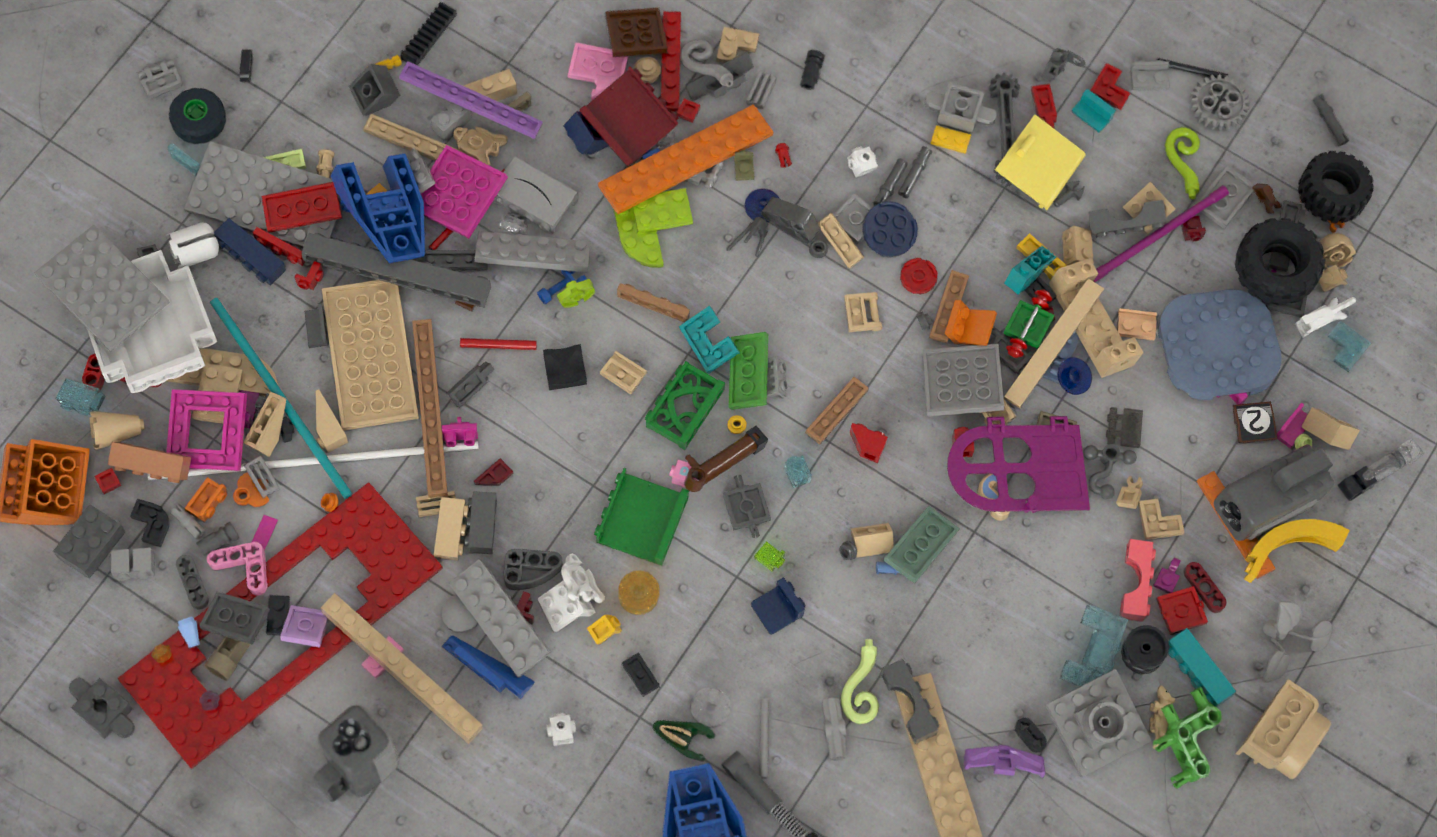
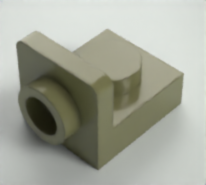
[734,151,754,181]

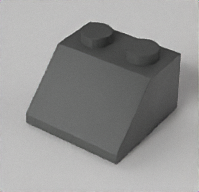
[349,64,400,116]

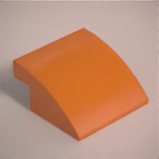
[0,439,90,525]

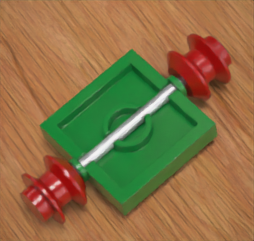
[1004,289,1055,358]

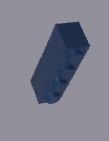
[214,218,286,286]

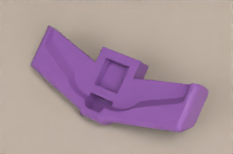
[964,745,1045,778]

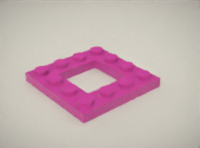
[166,389,247,471]

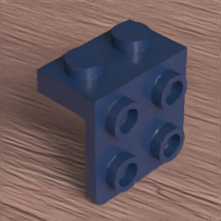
[751,577,806,635]

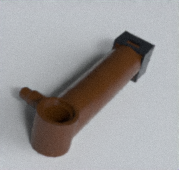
[684,425,769,492]

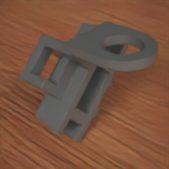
[1042,48,1085,82]

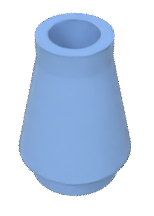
[177,617,200,648]

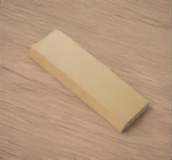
[818,213,864,269]

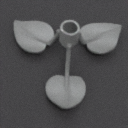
[1263,601,1332,683]

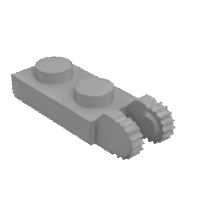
[406,148,436,194]

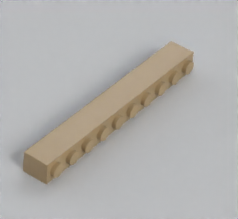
[321,593,482,744]

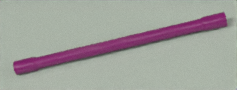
[1093,185,1229,282]

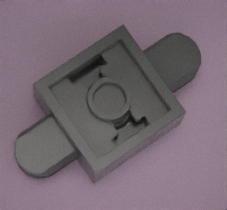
[69,678,135,739]

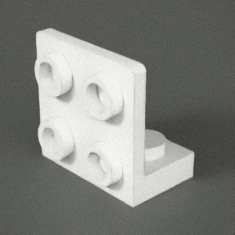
[538,580,596,632]

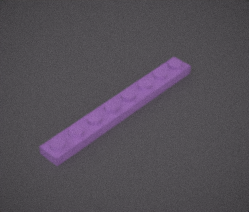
[399,61,543,139]

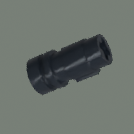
[800,50,825,90]

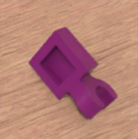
[1153,557,1181,594]

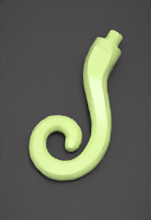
[841,639,879,724]

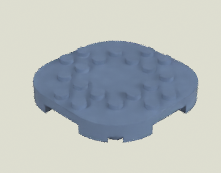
[1158,289,1282,400]

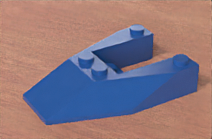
[331,153,425,263]
[663,763,747,837]

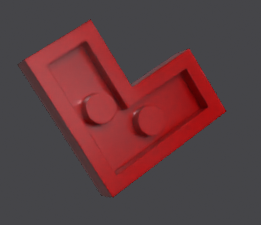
[1090,63,1130,110]

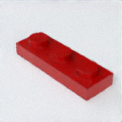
[253,227,306,266]

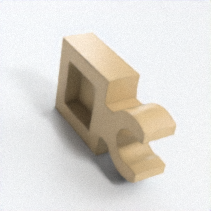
[1116,476,1143,509]

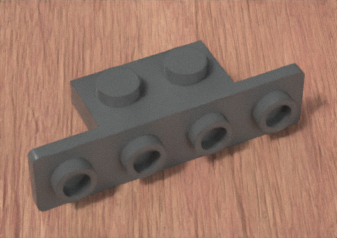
[685,52,753,101]

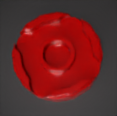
[900,258,938,294]

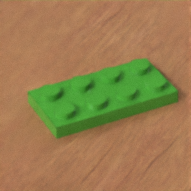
[729,332,768,410]

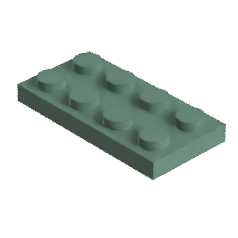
[884,506,960,584]

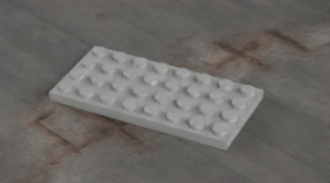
[184,141,342,248]

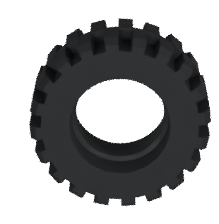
[1298,151,1374,223]

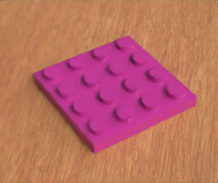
[421,145,508,239]

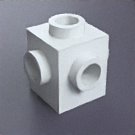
[847,146,878,178]
[547,713,576,746]

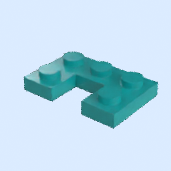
[679,305,740,374]

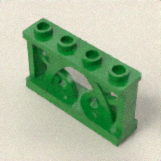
[645,361,725,450]

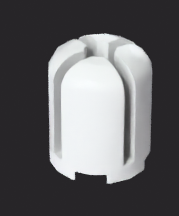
[165,222,219,269]

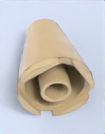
[89,411,144,450]

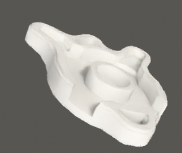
[561,554,605,603]

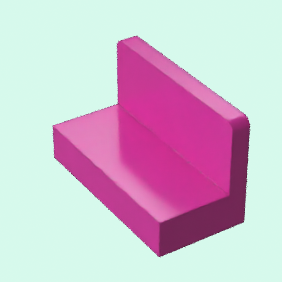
[1277,403,1308,449]

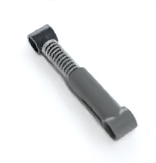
[721,751,819,837]

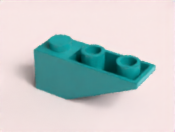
[1004,245,1056,295]

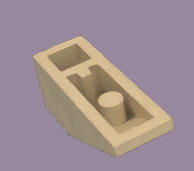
[316,389,348,453]
[243,392,286,457]

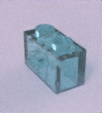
[56,378,106,416]

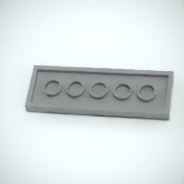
[475,231,590,272]
[449,559,551,677]

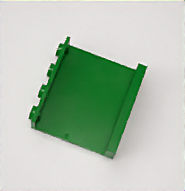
[594,468,689,566]

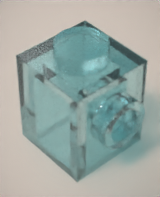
[784,455,812,489]

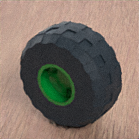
[169,88,226,144]

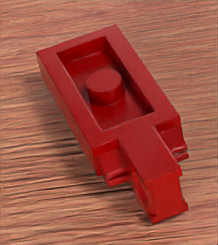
[1031,84,1057,128]

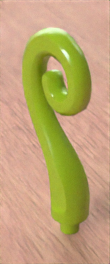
[1165,127,1200,199]

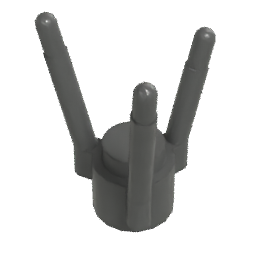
[726,217,768,257]

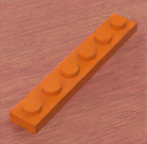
[1196,471,1275,579]

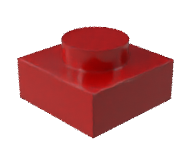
[676,98,701,123]
[94,467,122,495]

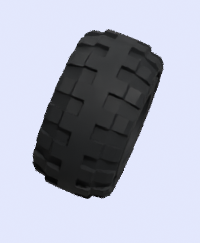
[1235,218,1325,305]

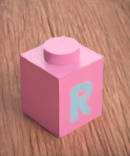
[669,460,697,487]

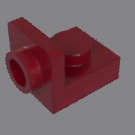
[1181,215,1206,242]
[517,591,534,625]

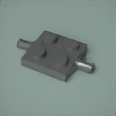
[991,326,1040,373]
[723,475,771,538]

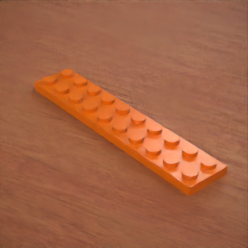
[598,104,774,215]

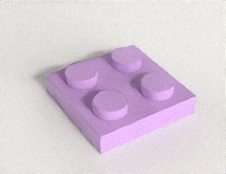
[281,605,329,647]

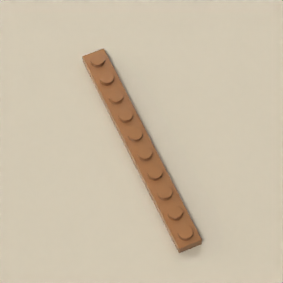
[412,319,448,498]

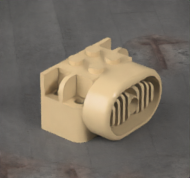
[1236,679,1331,779]

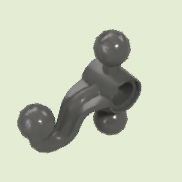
[1083,444,1137,499]

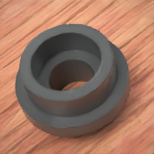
[809,240,828,258]
[917,311,932,330]
[839,541,857,560]

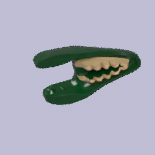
[653,720,716,762]

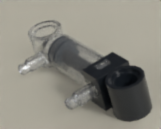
[1338,438,1424,501]

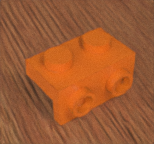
[184,477,227,522]

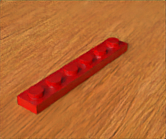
[661,11,681,112]

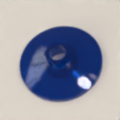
[745,188,780,222]
[1057,357,1092,395]

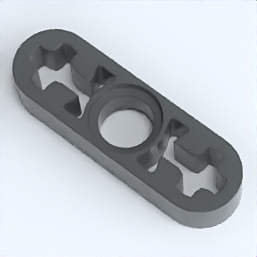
[176,555,209,609]

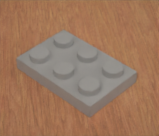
[1197,166,1254,229]

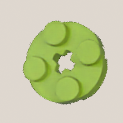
[557,279,595,308]

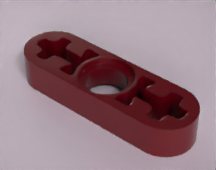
[1184,562,1227,613]

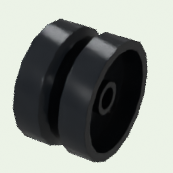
[1121,625,1169,674]

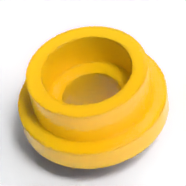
[727,415,747,434]

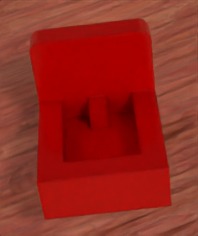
[294,261,324,290]

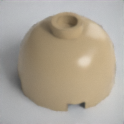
[1319,233,1356,269]

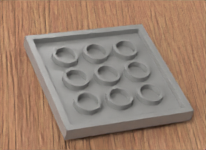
[922,344,1004,416]

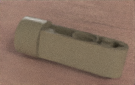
[204,623,264,681]

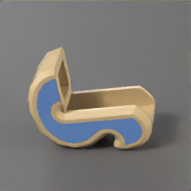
[977,474,1010,521]

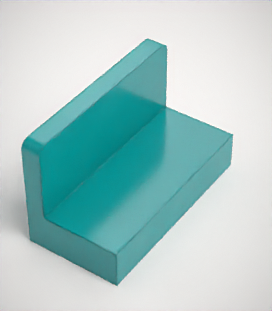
[1072,89,1116,132]

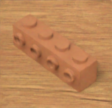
[108,442,191,483]

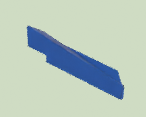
[442,635,535,699]

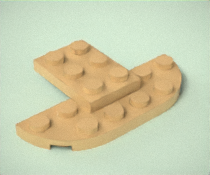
[167,348,278,424]

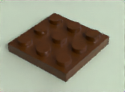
[605,7,667,57]

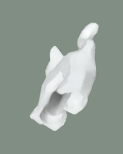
[1295,297,1356,337]

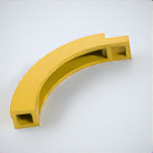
[1244,519,1350,583]

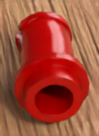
[775,143,792,168]

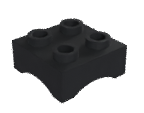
[543,344,587,390]

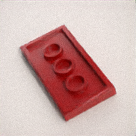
[261,182,342,233]

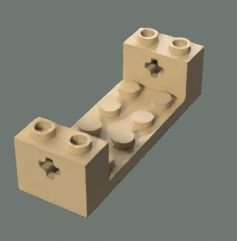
[1049,258,1143,378]

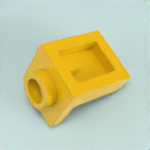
[587,615,622,645]

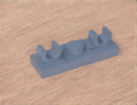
[1043,330,1080,384]

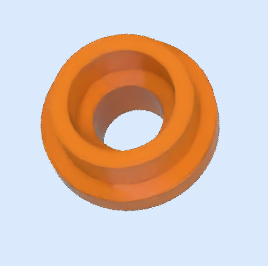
[321,493,339,512]

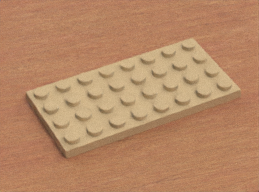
[322,280,419,431]

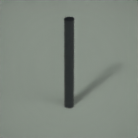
[1156,58,1228,79]

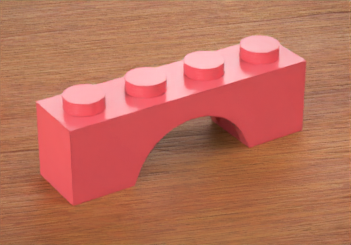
[1119,539,1156,622]

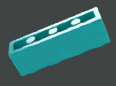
[1168,628,1236,707]

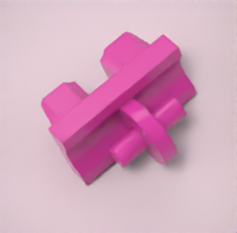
[442,417,478,447]

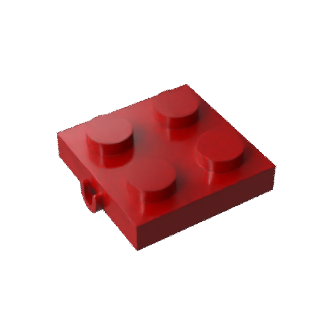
[1156,586,1208,635]

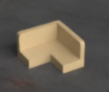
[1302,407,1360,450]

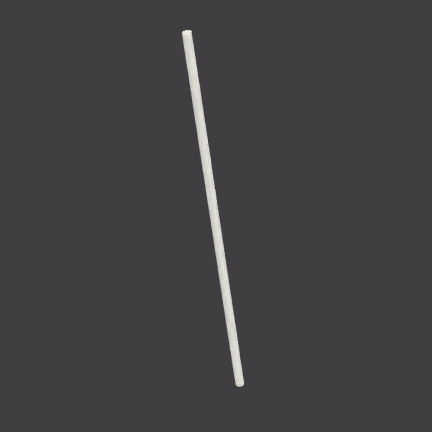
[148,441,479,480]

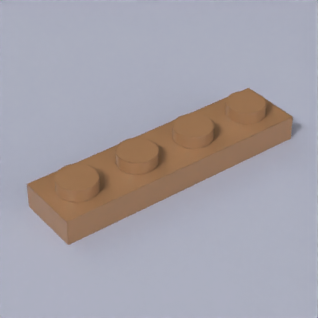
[929,270,969,344]
[617,283,690,323]
[805,377,869,444]

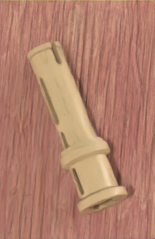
[316,149,335,178]

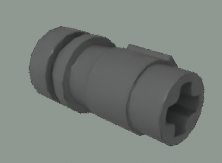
[196,522,239,556]

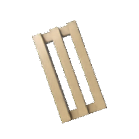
[416,491,456,517]

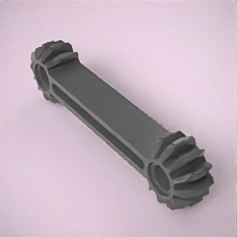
[989,72,1020,186]

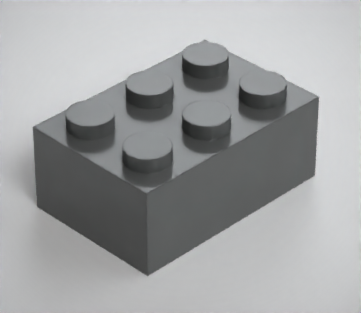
[53,504,125,579]

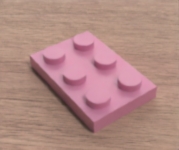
[568,43,629,83]

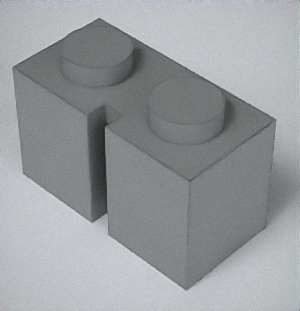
[431,102,472,142]
[111,547,154,581]

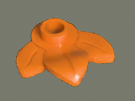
[233,472,269,507]

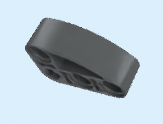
[761,197,820,244]
[504,549,563,590]

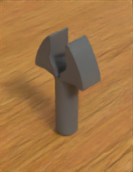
[1054,181,1084,207]

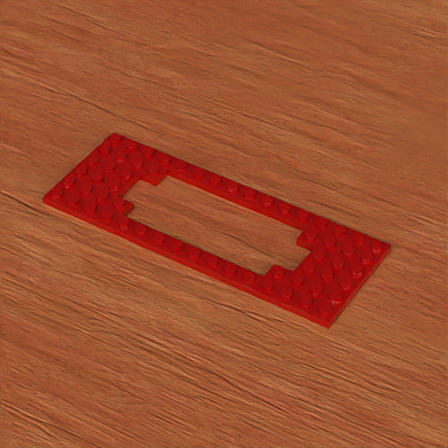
[117,482,443,769]

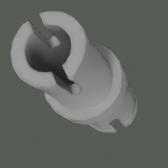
[171,504,206,539]

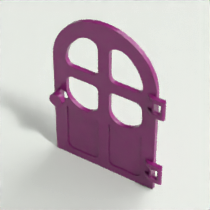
[947,416,1090,513]

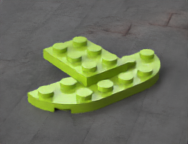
[613,188,693,268]

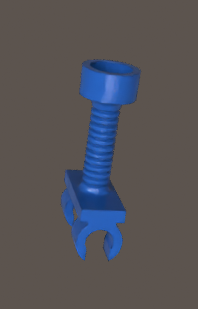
[537,270,587,304]

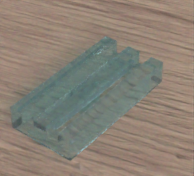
[167,143,200,176]

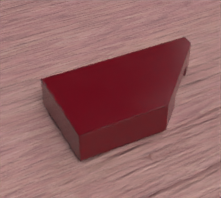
[474,458,514,486]

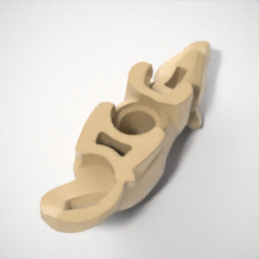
[1149,685,1175,749]

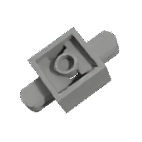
[925,82,997,134]

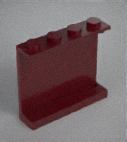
[579,66,679,168]

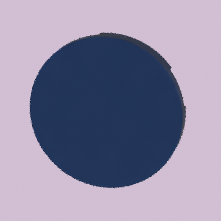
[862,201,918,257]

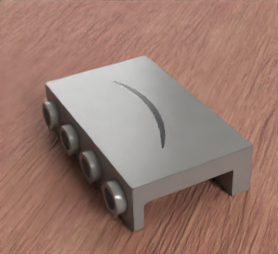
[493,157,578,234]

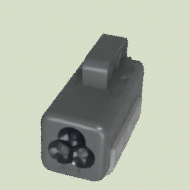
[1214,444,1334,541]
[314,704,399,802]

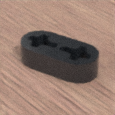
[240,49,253,82]
[1015,717,1047,753]

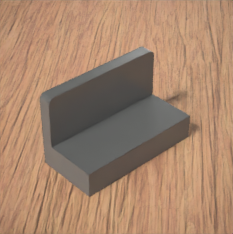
[304,303,328,348]

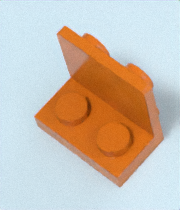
[945,300,997,346]

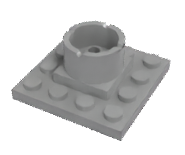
[1045,669,1152,777]

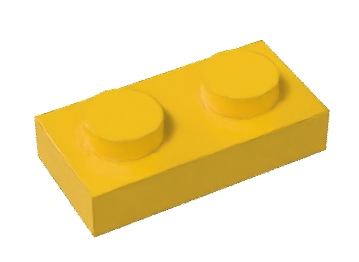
[931,125,971,154]

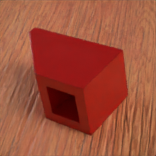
[850,423,888,463]

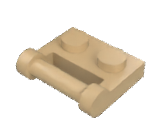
[844,292,883,332]

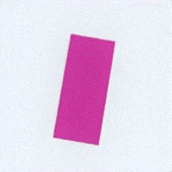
[252,515,278,550]

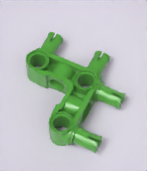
[1153,687,1222,789]

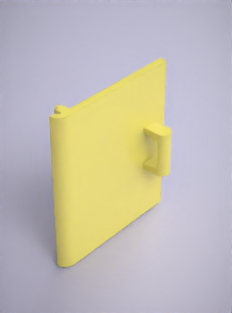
[995,114,1086,210]

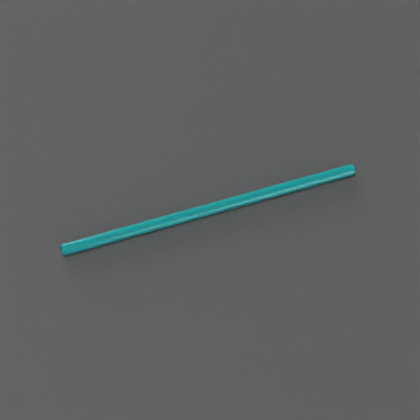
[210,298,353,499]

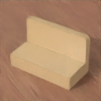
[851,523,894,558]

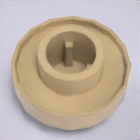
[634,57,661,84]

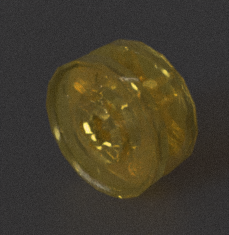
[618,571,660,615]

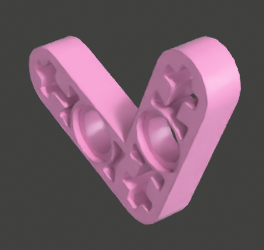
[207,542,267,596]

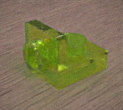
[754,541,785,572]

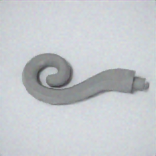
[680,40,733,87]

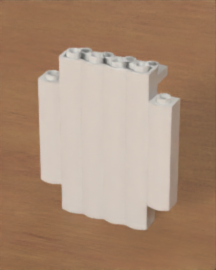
[87,250,217,393]

